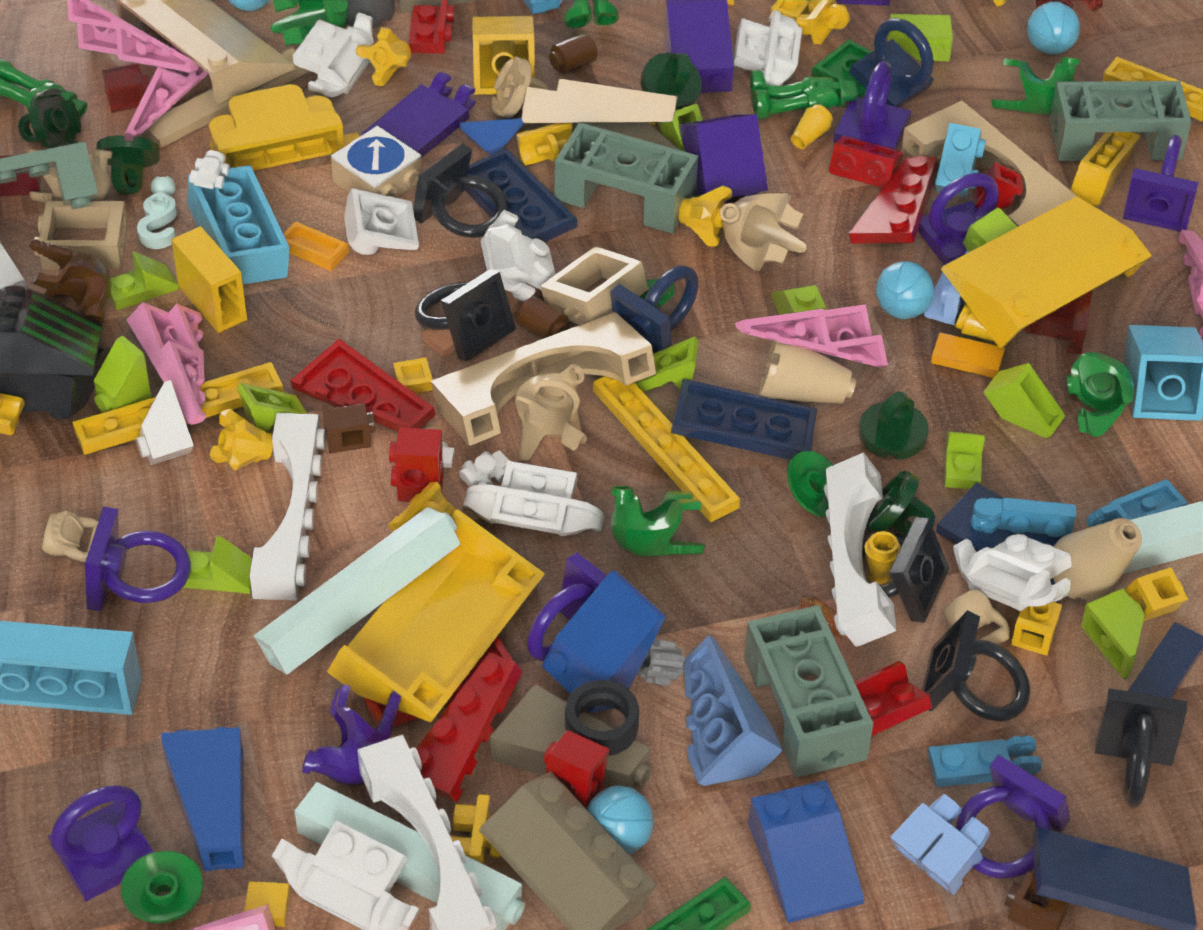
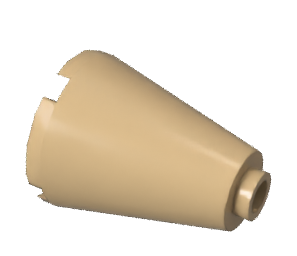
[758,341,856,404]
[1053,518,1142,603]

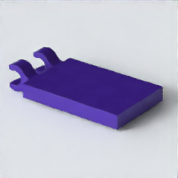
[361,72,476,158]

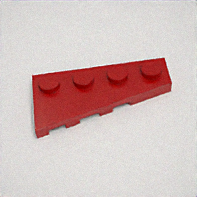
[416,653,522,803]

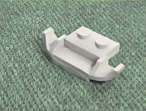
[733,10,802,86]
[293,12,374,97]
[481,210,556,301]
[462,461,605,536]
[953,534,1072,611]
[272,820,420,930]

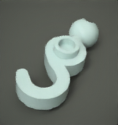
[137,176,177,249]

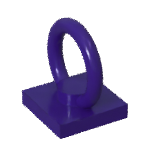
[833,61,911,150]
[1123,135,1199,232]
[918,173,999,265]
[85,506,191,611]
[527,552,607,661]
[956,754,1070,879]
[48,785,154,902]

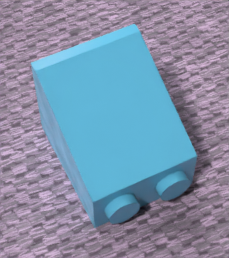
[1124,325,1203,421]

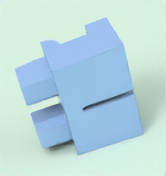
[890,794,990,896]

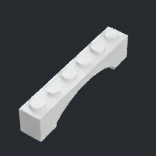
[250,413,326,601]
[824,452,896,647]
[358,734,496,930]

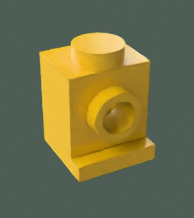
[1124,567,1188,623]
[1011,601,1062,656]

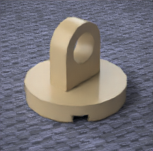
[491,57,549,119]

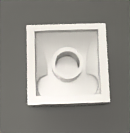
[344,188,419,255]

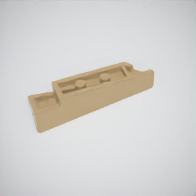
[522,79,677,123]

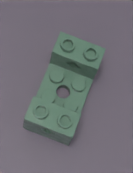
[1049,81,1192,161]
[555,122,698,234]
[0,141,98,209]
[744,605,873,778]

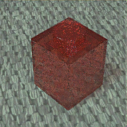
[102,63,150,113]

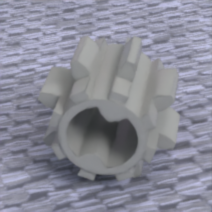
[638,639,685,686]

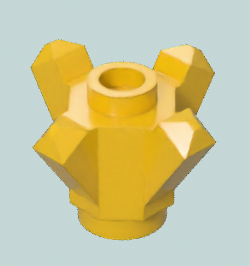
[355,27,411,87]
[679,186,732,247]
[209,409,273,471]

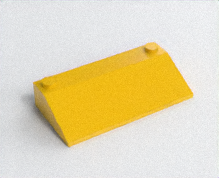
[941,196,1152,349]
[327,509,545,722]

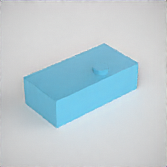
[187,165,290,285]
[0,621,142,715]

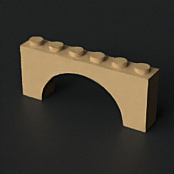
[901,101,1080,227]
[431,312,656,446]

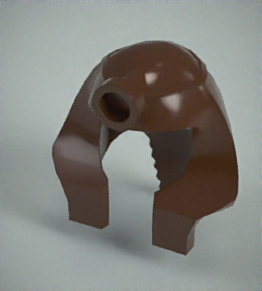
[26,240,112,324]

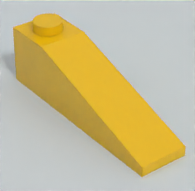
[1071,132,1141,207]

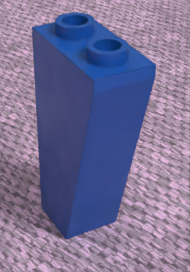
[161,727,244,871]

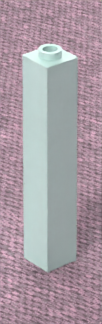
[1123,501,1203,574]
[254,507,461,675]
[294,782,525,930]

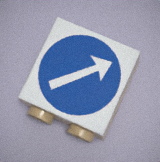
[331,126,422,198]

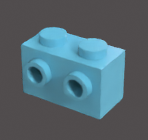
[935,123,986,198]

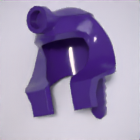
[301,684,401,785]

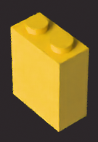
[171,226,247,333]

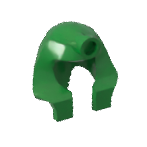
[271,0,348,46]
[991,57,1080,115]
[1067,352,1134,437]
[611,486,705,556]

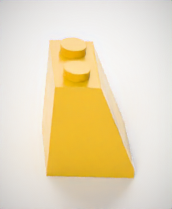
[473,16,535,95]

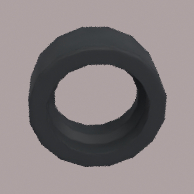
[565,680,639,756]

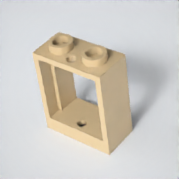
[34,201,128,270]
[540,246,648,325]

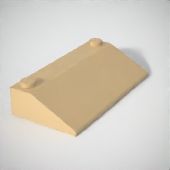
[116,0,295,104]

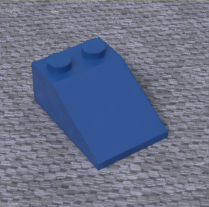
[542,570,666,713]
[748,780,864,923]

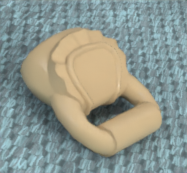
[42,510,99,562]
[943,589,1010,645]

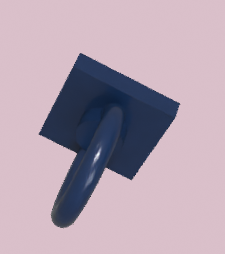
[849,18,934,107]
[610,265,699,354]

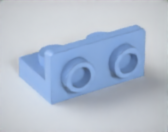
[924,251,969,326]

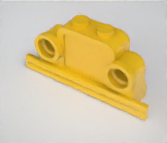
[209,84,359,171]

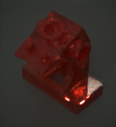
[1022,290,1093,355]

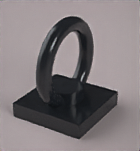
[413,143,508,238]
[415,269,516,361]
[862,517,949,622]
[922,610,1030,722]
[1095,688,1187,808]

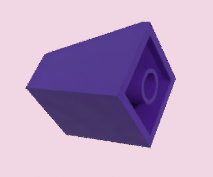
[664,0,734,93]
[678,114,768,204]

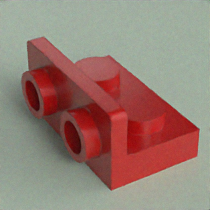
[409,0,454,54]
[828,136,903,188]
[854,661,932,736]

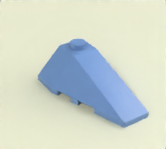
[684,635,783,786]

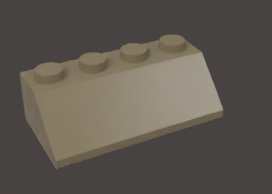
[479,771,656,930]

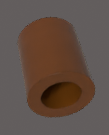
[549,33,598,74]
[516,296,569,340]

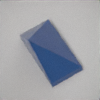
[459,118,523,155]

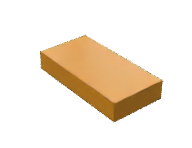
[283,221,350,271]
[931,332,1005,378]

